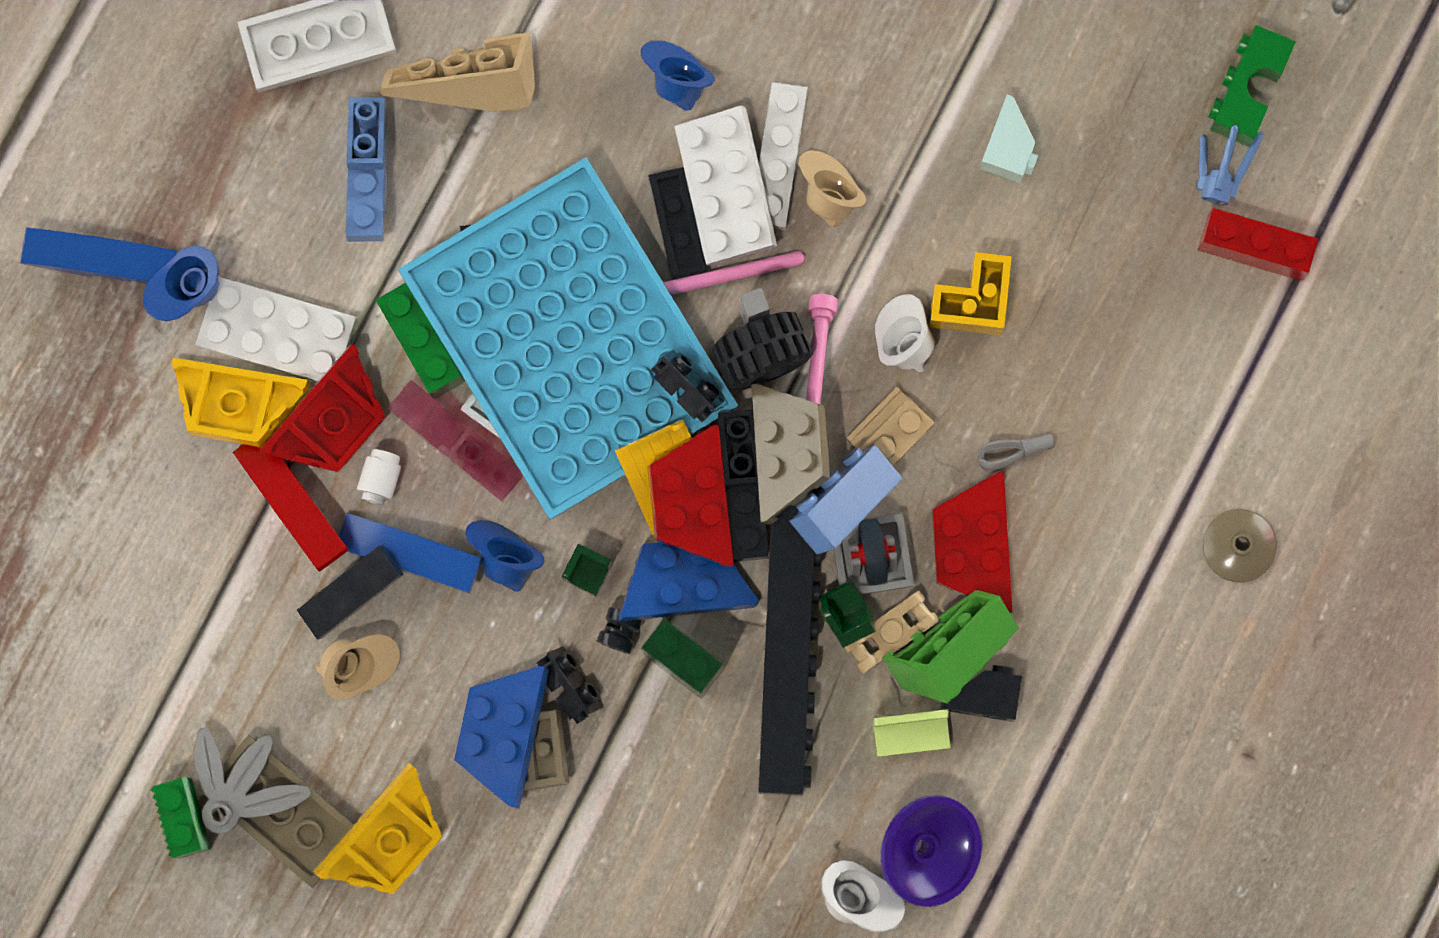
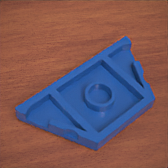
[618,542,758,622]
[454,666,549,809]

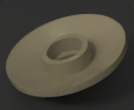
[1203,509,1277,583]

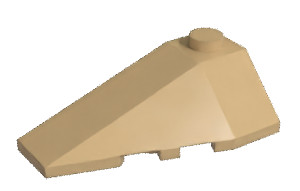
[380,32,535,112]

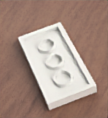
[237,0,397,93]
[675,106,778,266]
[195,277,357,382]

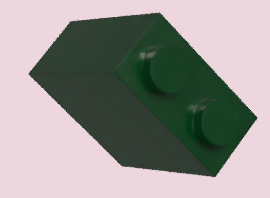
[641,618,724,699]

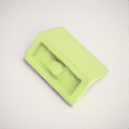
[872,710,951,757]

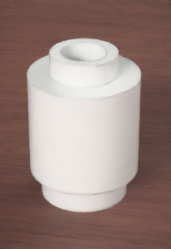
[356,449,401,505]

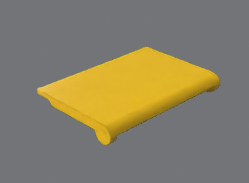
[615,420,692,542]

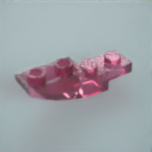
[387,380,523,502]

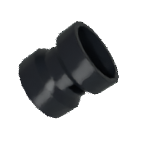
[596,607,643,655]

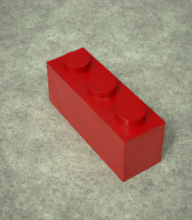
[1197,208,1319,281]

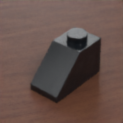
[940,665,1022,722]

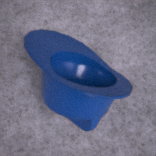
[640,41,715,111]
[143,245,219,322]
[465,520,544,592]

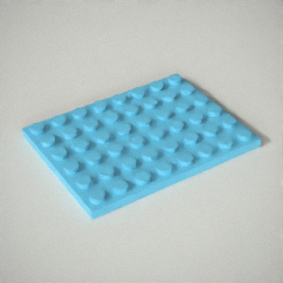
[398,157,738,520]

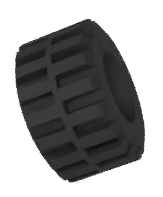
[712,312,813,391]

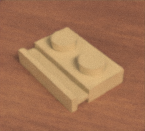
[846,387,935,466]

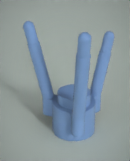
[1196,125,1264,205]

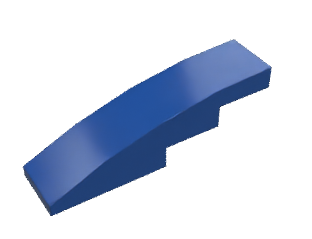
[20,227,177,283]
[339,513,482,594]

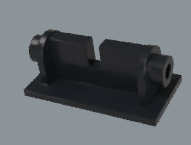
[651,350,724,422]
[536,646,603,724]

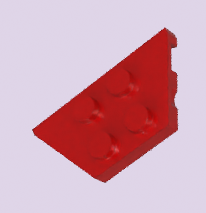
[259,344,385,473]
[647,425,734,567]
[932,472,1013,613]

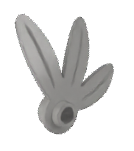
[194,728,310,833]

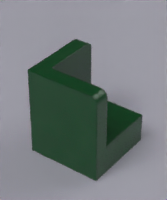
[562,544,613,597]
[819,581,876,648]

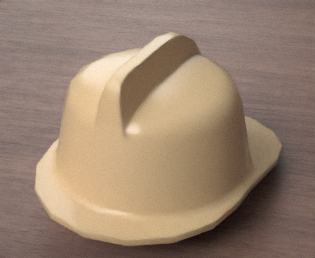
[798,150,866,227]
[315,634,400,700]

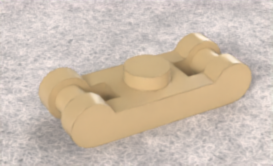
[844,590,941,675]

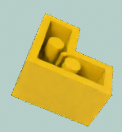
[929,252,1012,336]

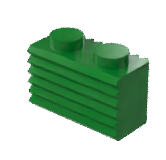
[150,777,211,859]

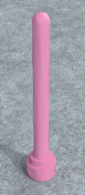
[663,251,805,295]
[806,294,838,404]

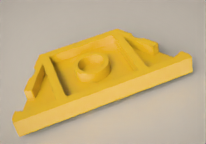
[172,358,310,447]
[314,763,443,894]

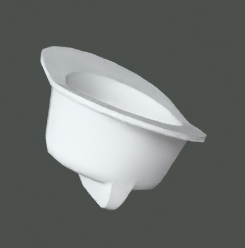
[875,294,935,372]
[821,861,905,932]

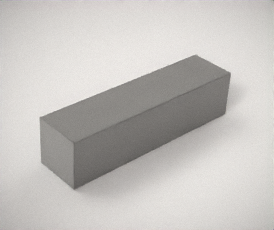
[739,288,770,325]

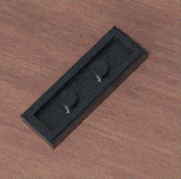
[648,167,707,280]
[297,545,404,640]

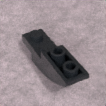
[718,410,769,562]

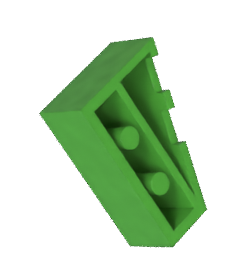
[882,590,1019,703]

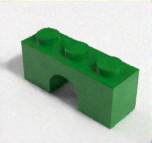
[1208,25,1296,147]
[376,283,464,400]

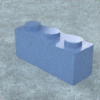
[790,445,902,554]

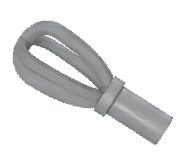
[977,434,1055,471]

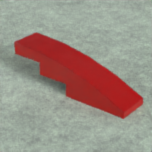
[232,439,349,572]

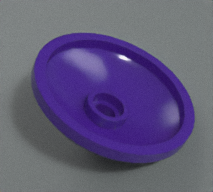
[881,795,982,907]

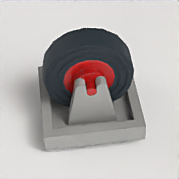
[833,513,914,595]

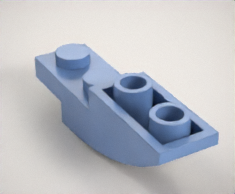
[346,97,387,242]

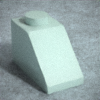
[980,95,1038,183]

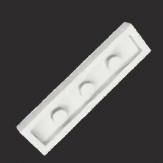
[759,82,808,230]

